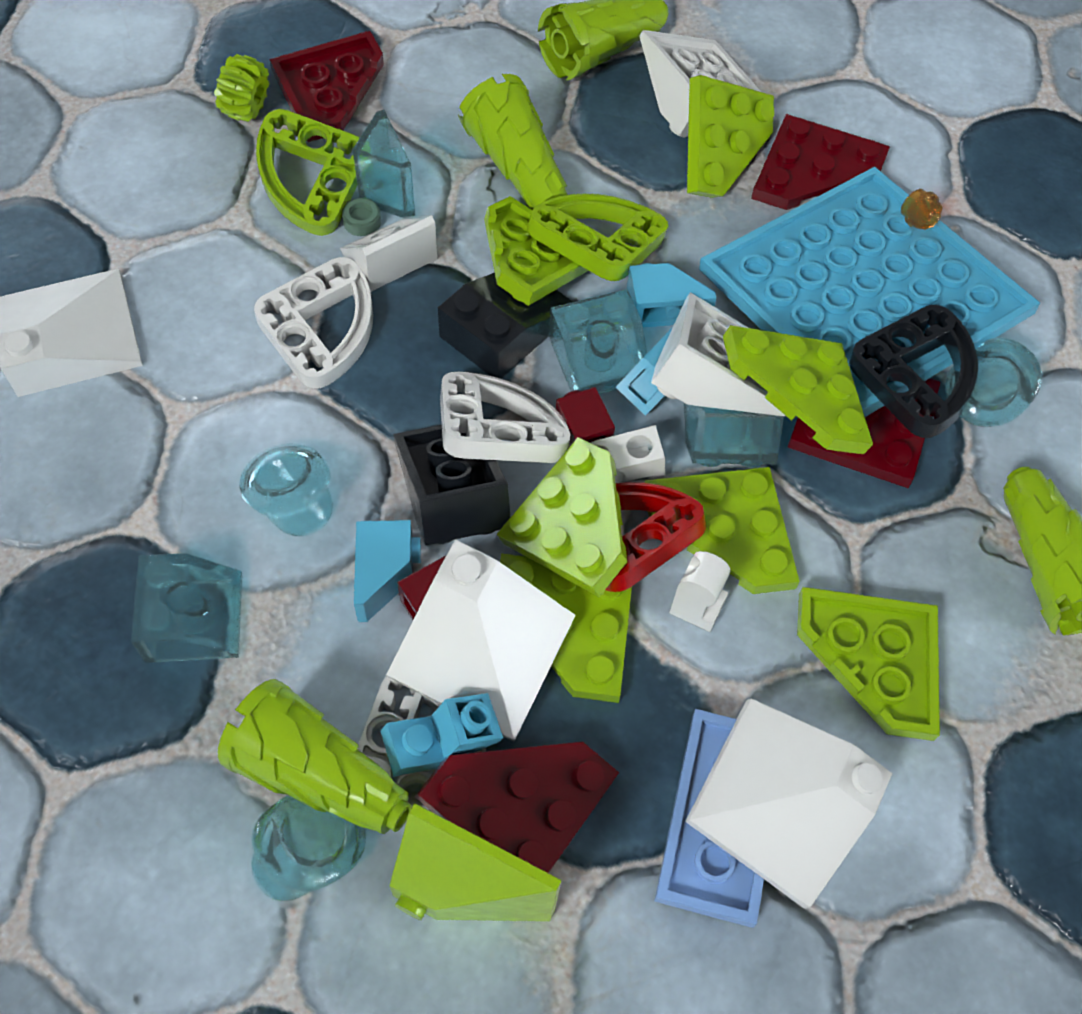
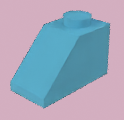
[626,263,716,328]
[354,520,421,622]

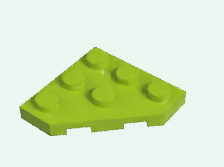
[687,75,775,198]
[484,196,589,306]
[723,325,873,454]
[497,438,627,597]
[644,467,800,594]
[500,553,632,703]
[797,587,940,741]

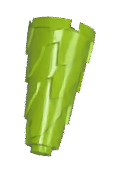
[538,0,668,81]
[458,74,568,210]
[1003,467,1082,636]
[218,679,412,834]

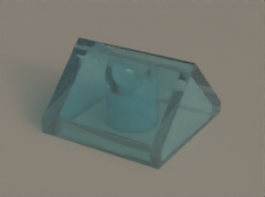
[353,110,415,218]

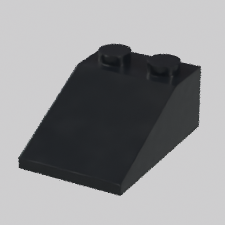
[438,272,578,379]
[393,425,510,546]

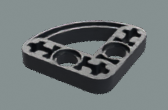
[849,305,978,438]

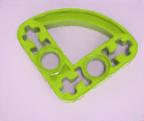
[256,109,368,236]
[528,194,668,281]

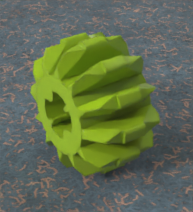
[214,54,270,122]

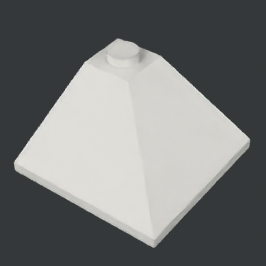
[639,30,761,138]
[0,269,143,397]
[651,292,785,417]
[386,539,575,742]
[685,698,892,909]

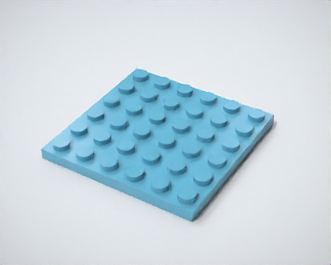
[699,167,1040,417]

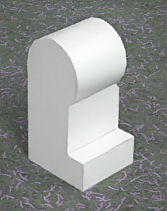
[591,425,665,483]
[669,551,730,632]

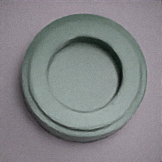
[342,198,381,236]

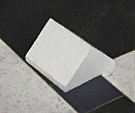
[340,215,437,292]

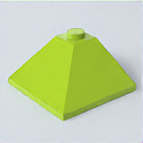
[389,803,562,921]

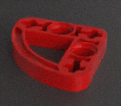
[605,482,706,592]

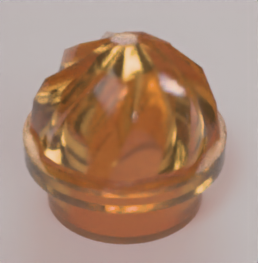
[901,189,943,230]

